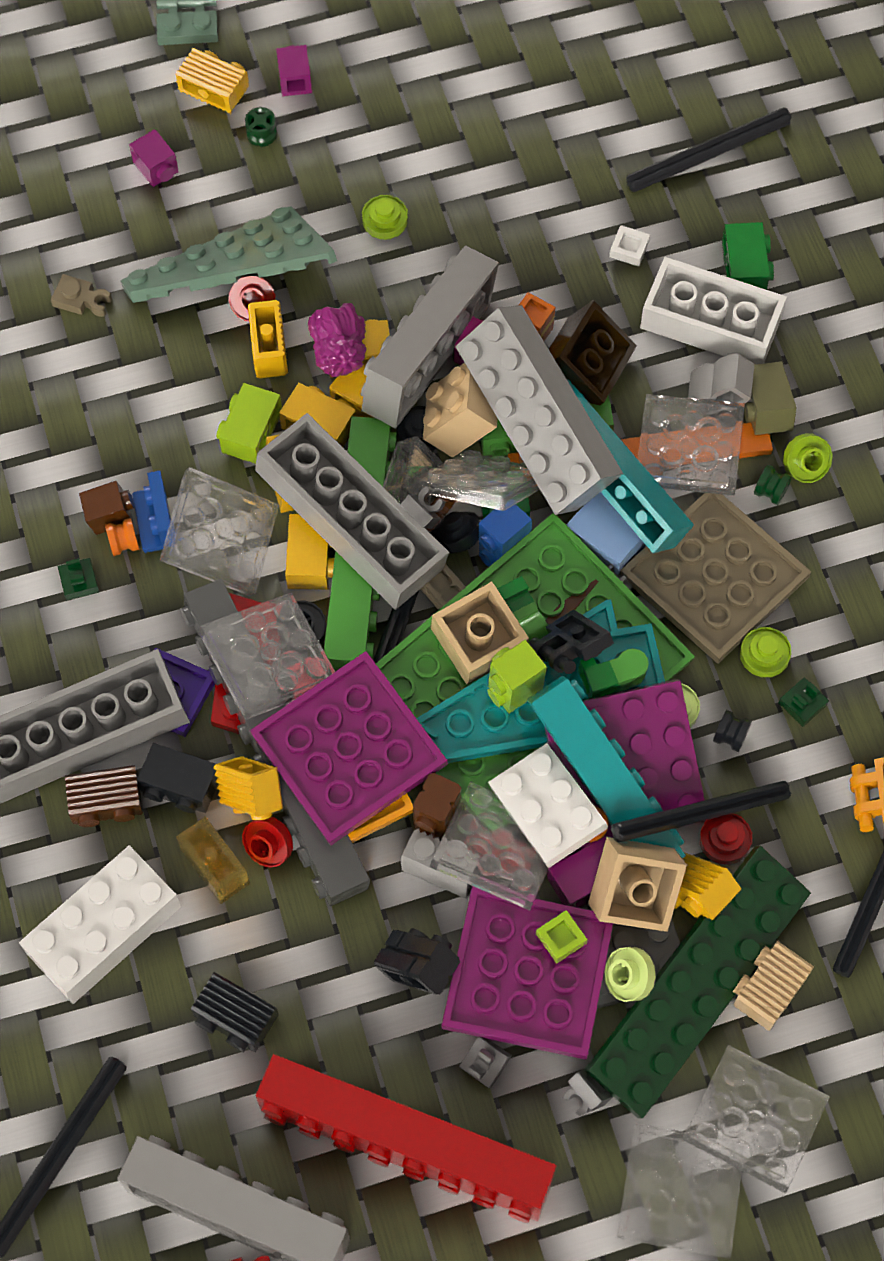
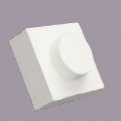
[609,225,650,266]

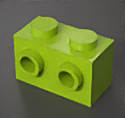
[216,383,282,464]
[487,640,547,714]

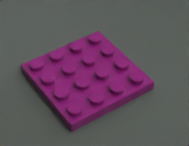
[249,651,448,846]
[545,679,705,839]
[441,886,613,1060]

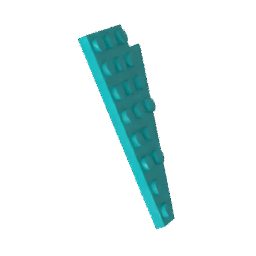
[416,599,665,763]

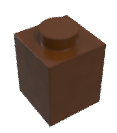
[79,481,135,535]

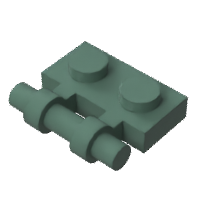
[156,0,218,45]

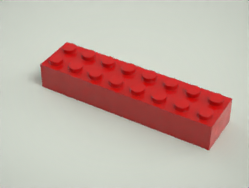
[255,1054,557,1223]

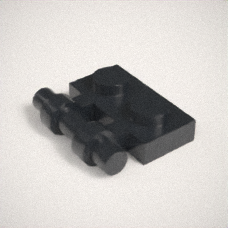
[529,609,614,674]

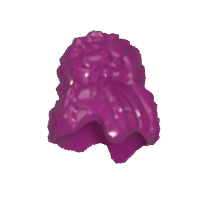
[308,303,366,377]

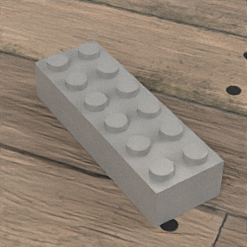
[360,245,499,429]
[455,305,623,515]
[255,413,449,610]
[0,649,190,804]
[117,1135,351,1261]

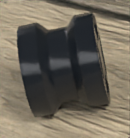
[713,710,752,753]

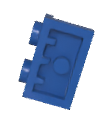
[132,471,176,553]

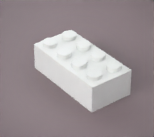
[640,257,787,364]
[19,845,181,1004]

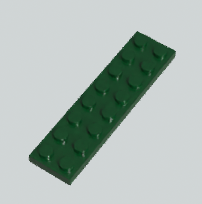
[584,845,811,1119]

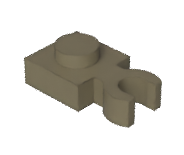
[51,274,112,317]

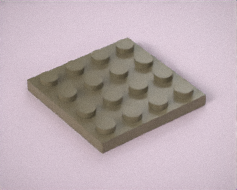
[620,486,811,664]

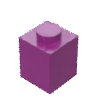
[276,45,312,97]
[129,129,179,187]

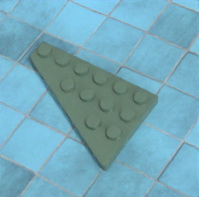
[120,206,337,303]

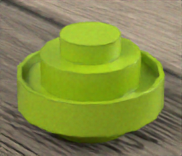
[362,195,408,240]
[783,433,833,483]
[740,627,792,677]

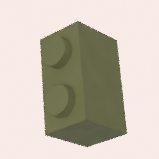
[744,361,797,435]

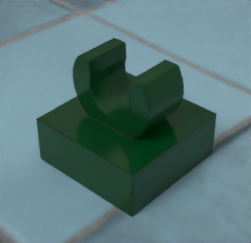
[57,558,99,601]
[778,677,829,727]

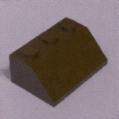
[549,300,637,406]

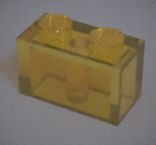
[176,816,250,904]

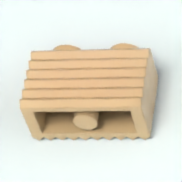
[733,941,814,1031]

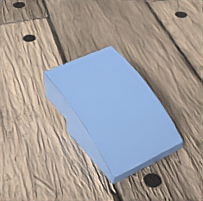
[566,492,646,575]

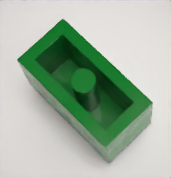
[722,222,774,290]

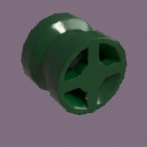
[245,107,277,147]
[753,465,792,506]

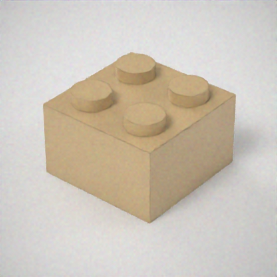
[423,363,498,458]
[431,582,529,685]
[588,837,687,932]

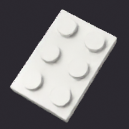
[488,743,608,868]

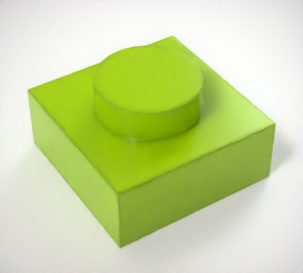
[536,910,587,963]

